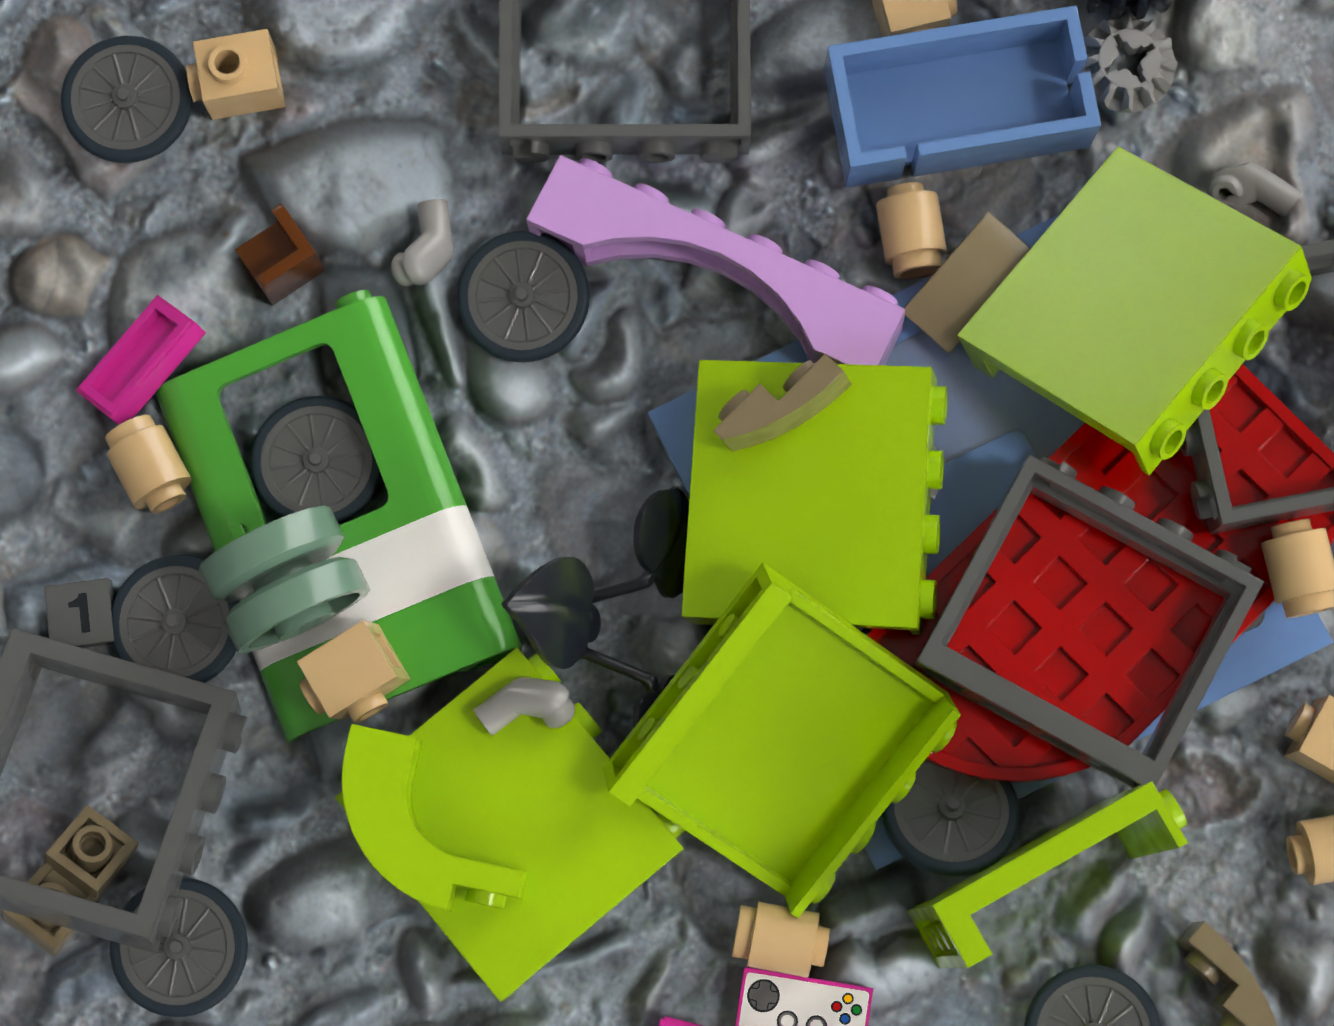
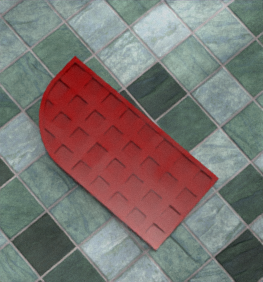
[867,364,1334,783]

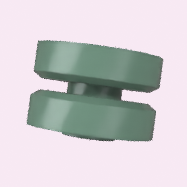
[199,505,370,653]

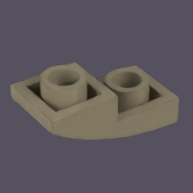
[903,211,1031,353]
[713,354,852,451]
[3,805,139,957]
[1176,921,1277,1026]

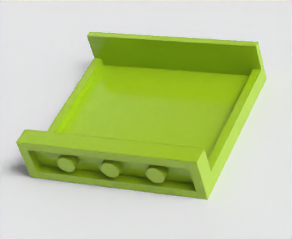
[957,146,1312,475]
[681,360,948,635]
[603,562,961,918]
[334,647,685,1002]
[907,781,1188,968]

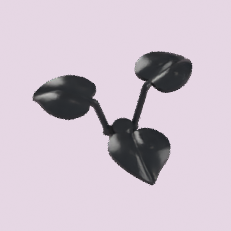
[502,486,689,728]

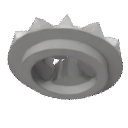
[1081,13,1178,113]

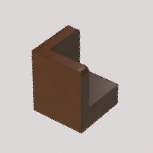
[235,203,324,306]

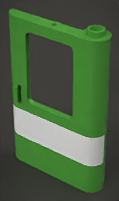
[155,290,522,744]

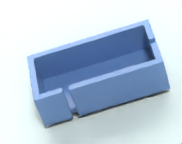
[823,5,1101,188]

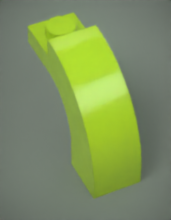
[342,724,527,912]

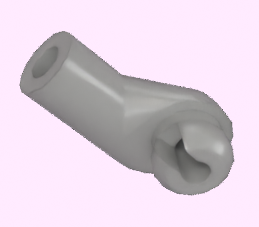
[1206,162,1302,218]
[391,199,454,286]
[473,677,575,736]

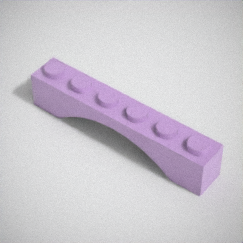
[526,155,905,365]

